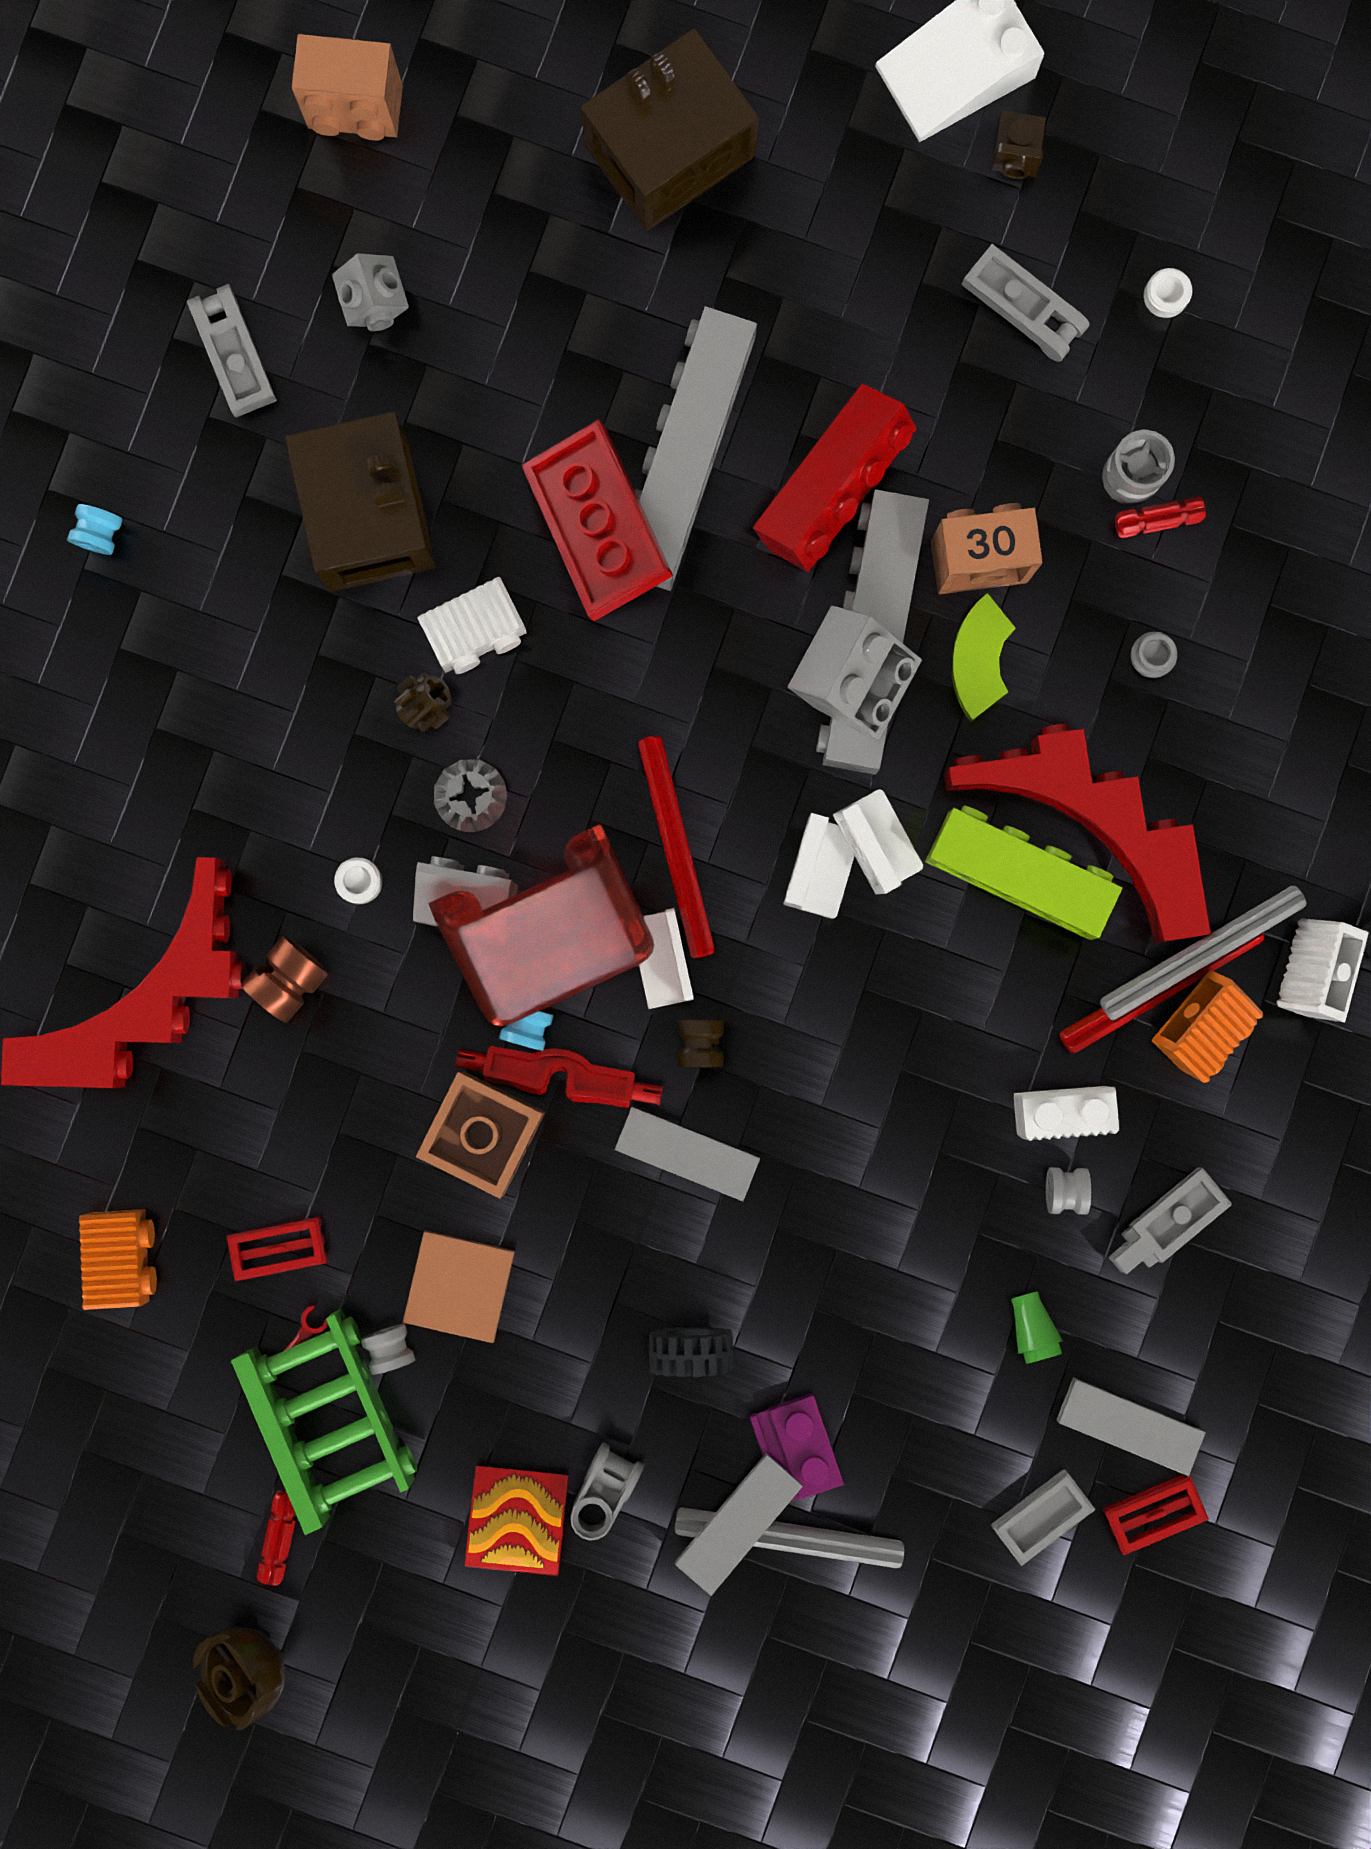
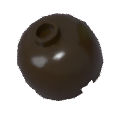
[193,1627,285,1730]

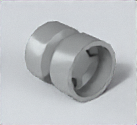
[1102,429,1175,505]

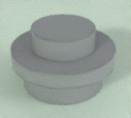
[1130,632,1177,678]

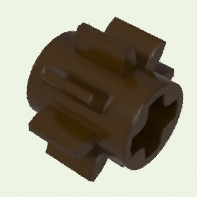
[394,672,452,732]

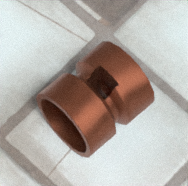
[240,935,330,1023]

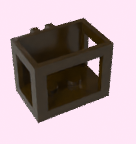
[580,28,759,232]
[285,411,436,592]

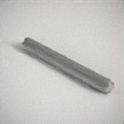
[1100,886,1307,1020]
[675,1507,905,1568]

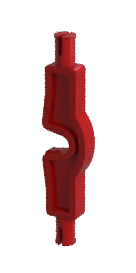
[456,1046,663,1108]

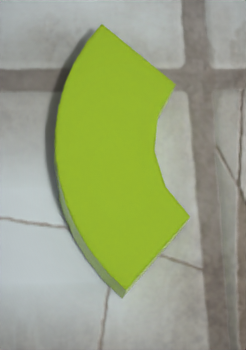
[951,593,1016,722]

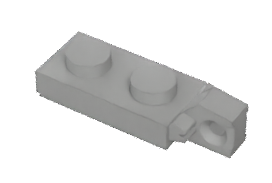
[1109,1167,1232,1274]

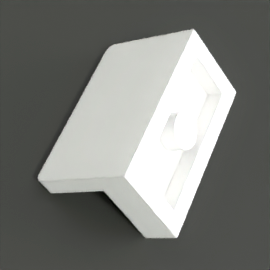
[833,790,923,895]
[783,813,855,919]
[629,908,694,1009]

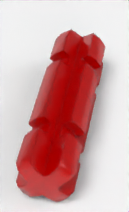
[1115,496,1206,538]
[256,1490,296,1586]

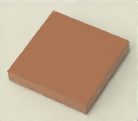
[403,1230,515,1343]

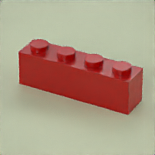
[753,383,917,572]

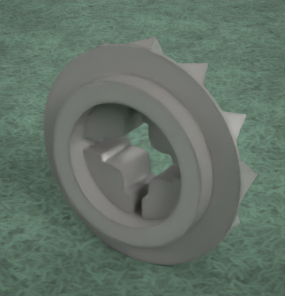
[434,759,507,832]

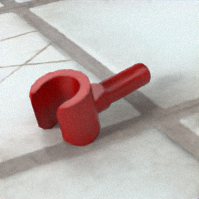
[284,1305,329,1351]

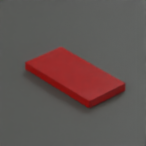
[521,419,673,621]

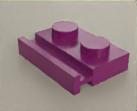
[749,1393,844,1502]

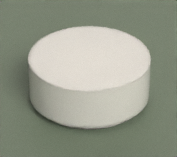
[1144,268,1192,318]
[334,858,382,904]

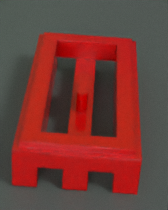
[226,1216,329,1281]
[1102,1474,1209,1556]

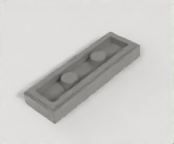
[615,1107,760,1201]
[1056,1377,1206,1476]
[675,1453,803,1596]

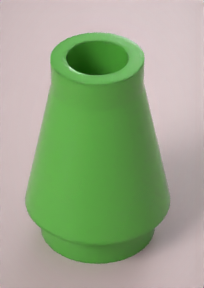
[1011,1291,1063,1364]

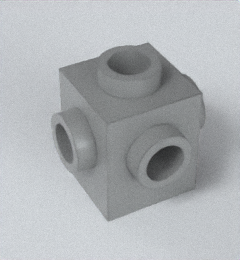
[332,253,409,331]

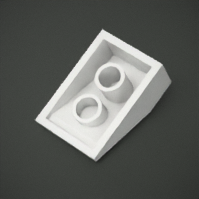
[875,0,1044,142]

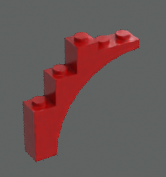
[944,723,1211,943]
[1,857,247,1088]

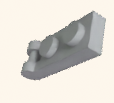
[962,244,1089,362]
[187,284,277,418]

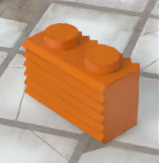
[1151,970,1263,1083]
[79,1209,157,1310]

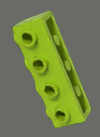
[925,806,1122,940]

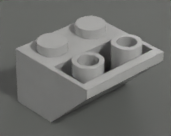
[788,605,922,741]
[413,856,518,940]

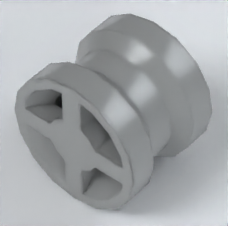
[1046,1167,1091,1214]
[360,1324,416,1375]

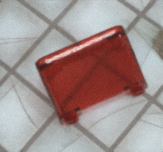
[428,824,655,1026]

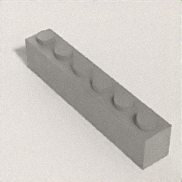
[635,306,757,591]
[816,489,929,775]

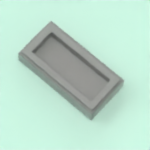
[991,1469,1095,1566]

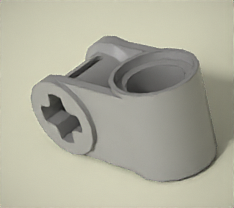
[571,1442,645,1540]

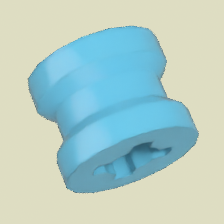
[67,504,123,555]
[499,1003,554,1051]

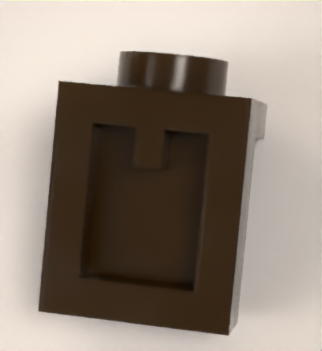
[991,111,1046,179]

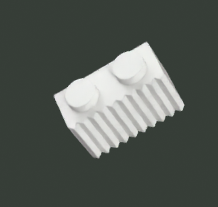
[417,577,527,674]
[1276,918,1369,1023]
[1014,1086,1119,1141]

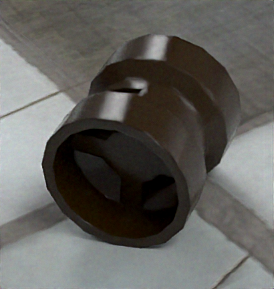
[678,1020,724,1067]

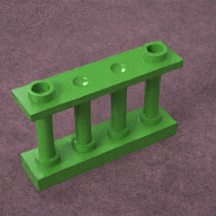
[231,1309,417,1535]

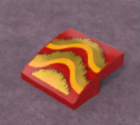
[465,1466,569,1576]

